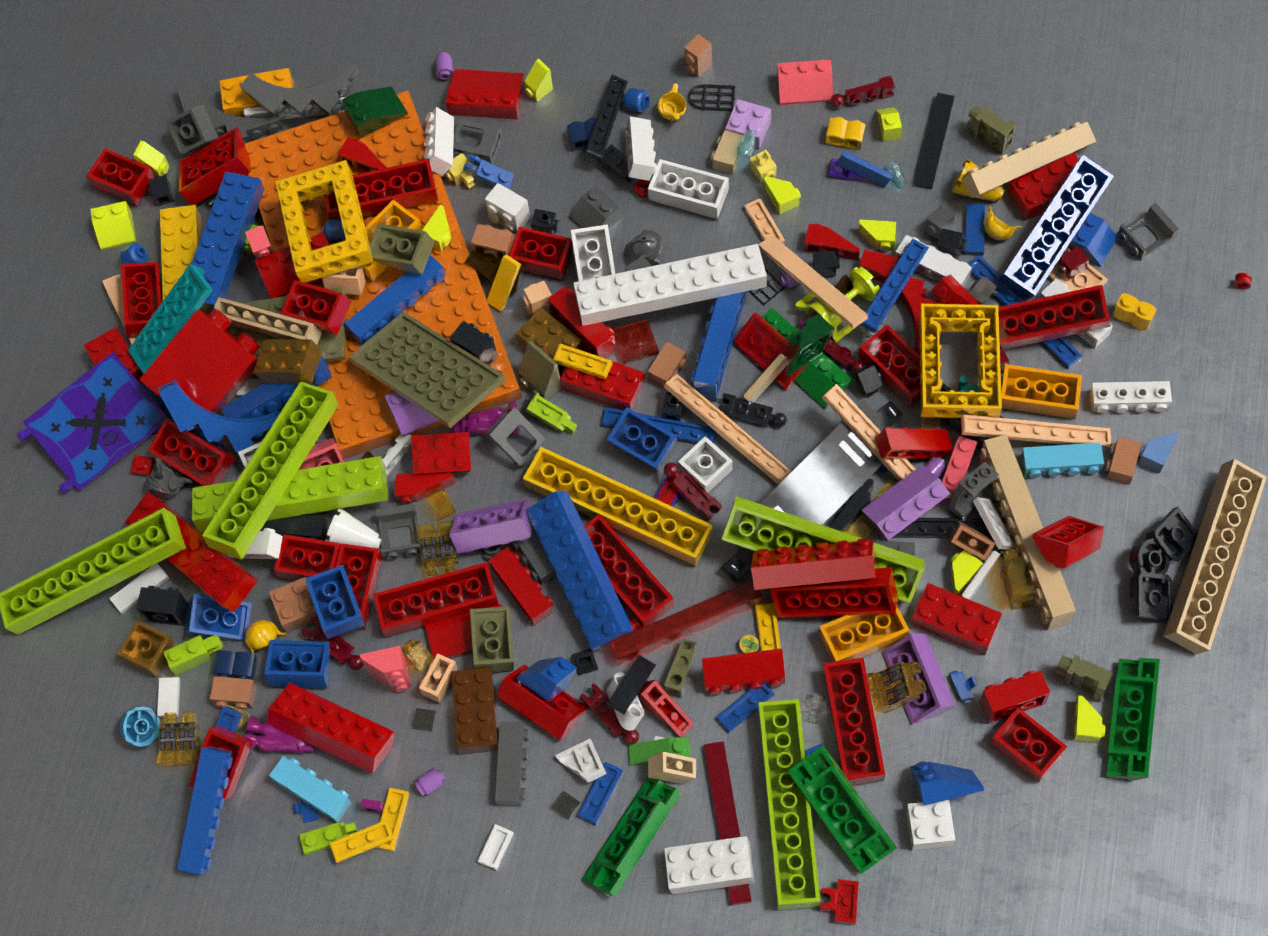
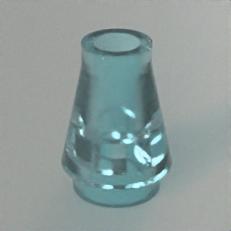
[737,130,756,158]
[884,161,907,189]

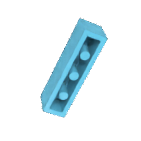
[1021,443,1104,478]
[269,756,352,823]

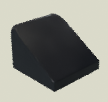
[573,648,598,675]

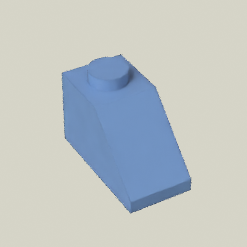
[1139,432,1179,473]

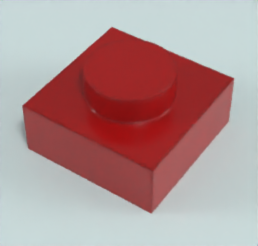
[130,455,155,477]

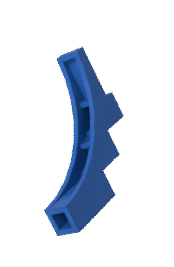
[158,379,281,453]

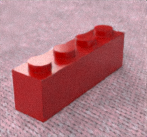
[875,427,954,459]
[488,547,554,626]

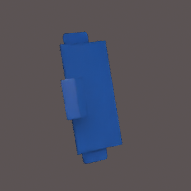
[950,671,978,703]
[293,799,319,823]

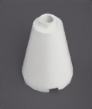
[325,509,382,548]

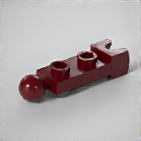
[830,76,895,107]
[824,336,865,372]
[664,462,722,522]
[302,617,364,670]
[580,684,640,745]

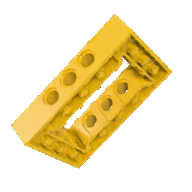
[276,160,374,283]
[919,304,1002,418]

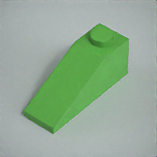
[629,737,690,766]

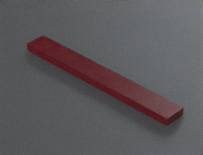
[704,741,752,906]

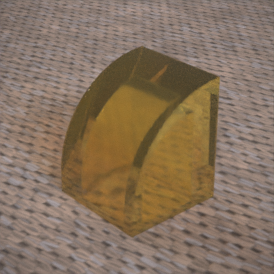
[427,489,456,521]

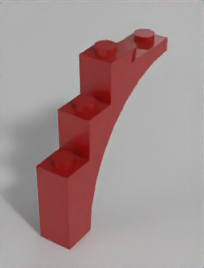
[859,249,942,355]

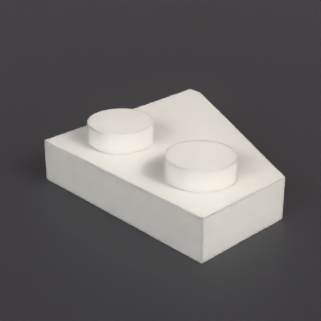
[555,739,606,783]

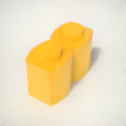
[825,117,865,149]
[1113,293,1157,330]

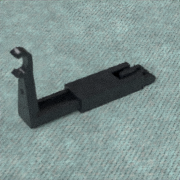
[829,479,874,533]

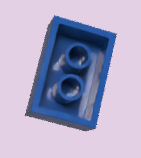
[607,407,678,472]
[305,565,365,639]

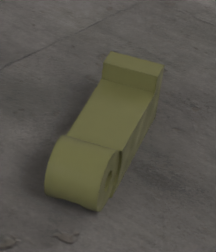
[664,639,698,698]

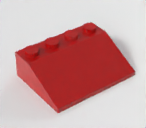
[446,69,525,119]
[179,127,251,205]

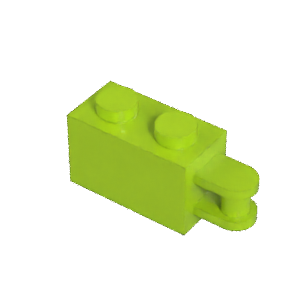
[164,635,223,676]

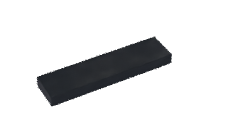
[607,655,656,715]

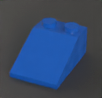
[184,593,252,641]
[910,762,984,806]

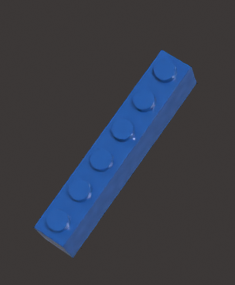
[344,255,446,346]
[222,356,332,418]
[177,746,233,875]

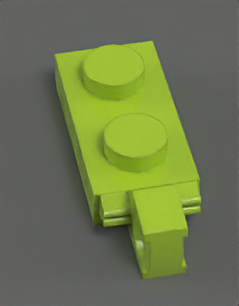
[526,394,578,435]
[299,822,358,855]

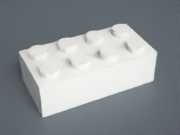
[648,159,729,219]
[570,225,615,282]
[664,836,755,895]

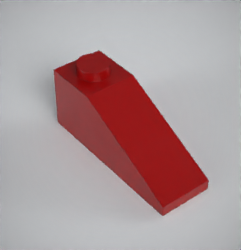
[338,137,387,173]
[804,223,860,261]
[930,274,980,305]
[395,473,456,505]
[637,680,694,737]

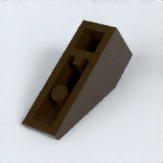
[467,251,525,292]

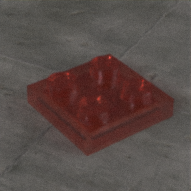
[612,319,659,364]

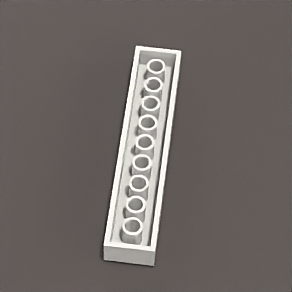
[574,244,767,326]

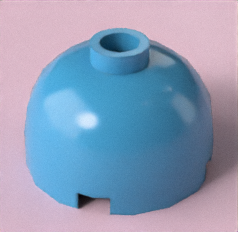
[118,706,161,747]

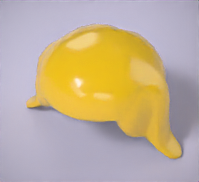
[657,83,686,121]
[983,205,1023,240]
[245,620,287,653]

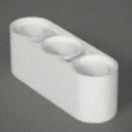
[606,672,644,731]

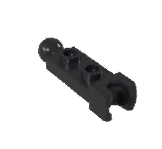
[718,393,787,427]

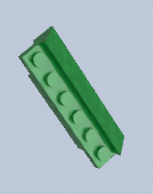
[762,308,852,410]
[1107,658,1160,782]
[788,745,897,874]
[582,777,682,897]

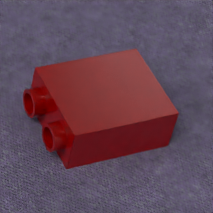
[139,308,261,429]

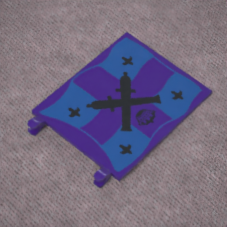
[17,352,168,494]

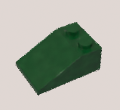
[341,86,408,138]
[785,314,835,376]

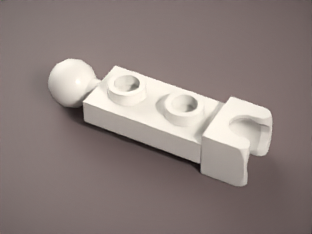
[383,434,412,476]

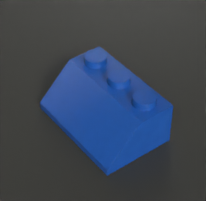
[264,640,330,688]

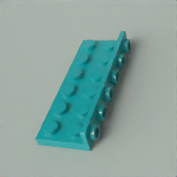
[128,264,213,374]

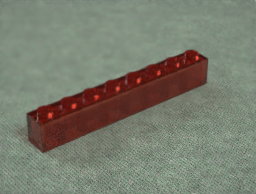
[609,580,763,667]

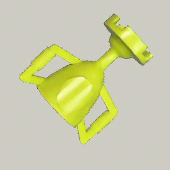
[795,267,880,342]

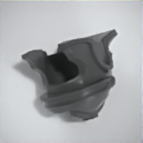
[624,230,664,266]
[145,457,193,500]

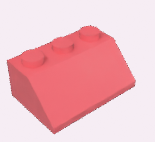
[777,59,833,105]
[298,437,344,470]
[360,646,412,692]

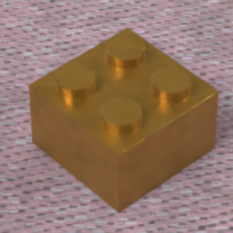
[117,620,176,677]

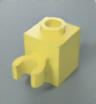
[750,150,777,183]
[445,153,475,189]

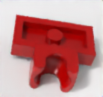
[820,879,859,925]

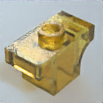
[401,639,434,672]

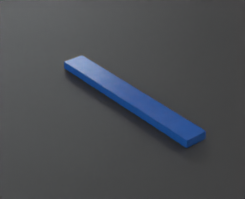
[968,255,1082,369]

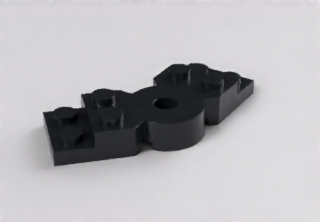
[1129,507,1198,621]

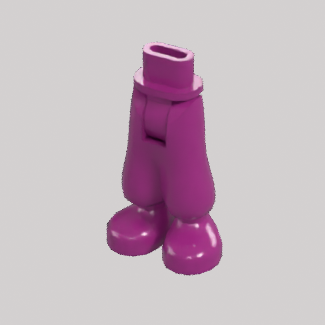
[454,400,520,435]
[244,716,314,754]

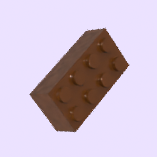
[452,667,499,755]

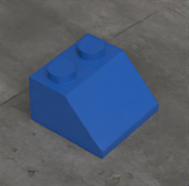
[1068,213,1118,267]
[517,657,577,702]

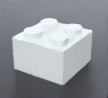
[485,183,531,233]
[678,436,733,493]
[906,800,955,850]

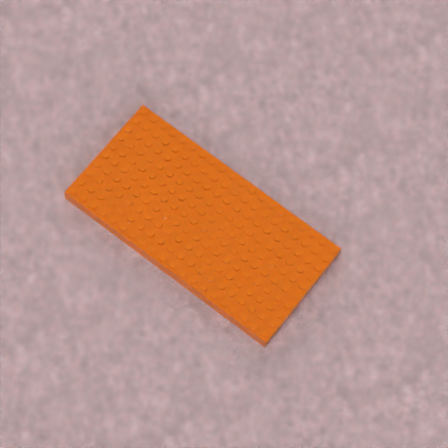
[244,91,522,460]

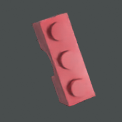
[245,225,274,259]
[942,436,977,499]

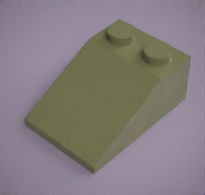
[370,223,435,275]
[518,340,562,401]
[470,606,514,672]

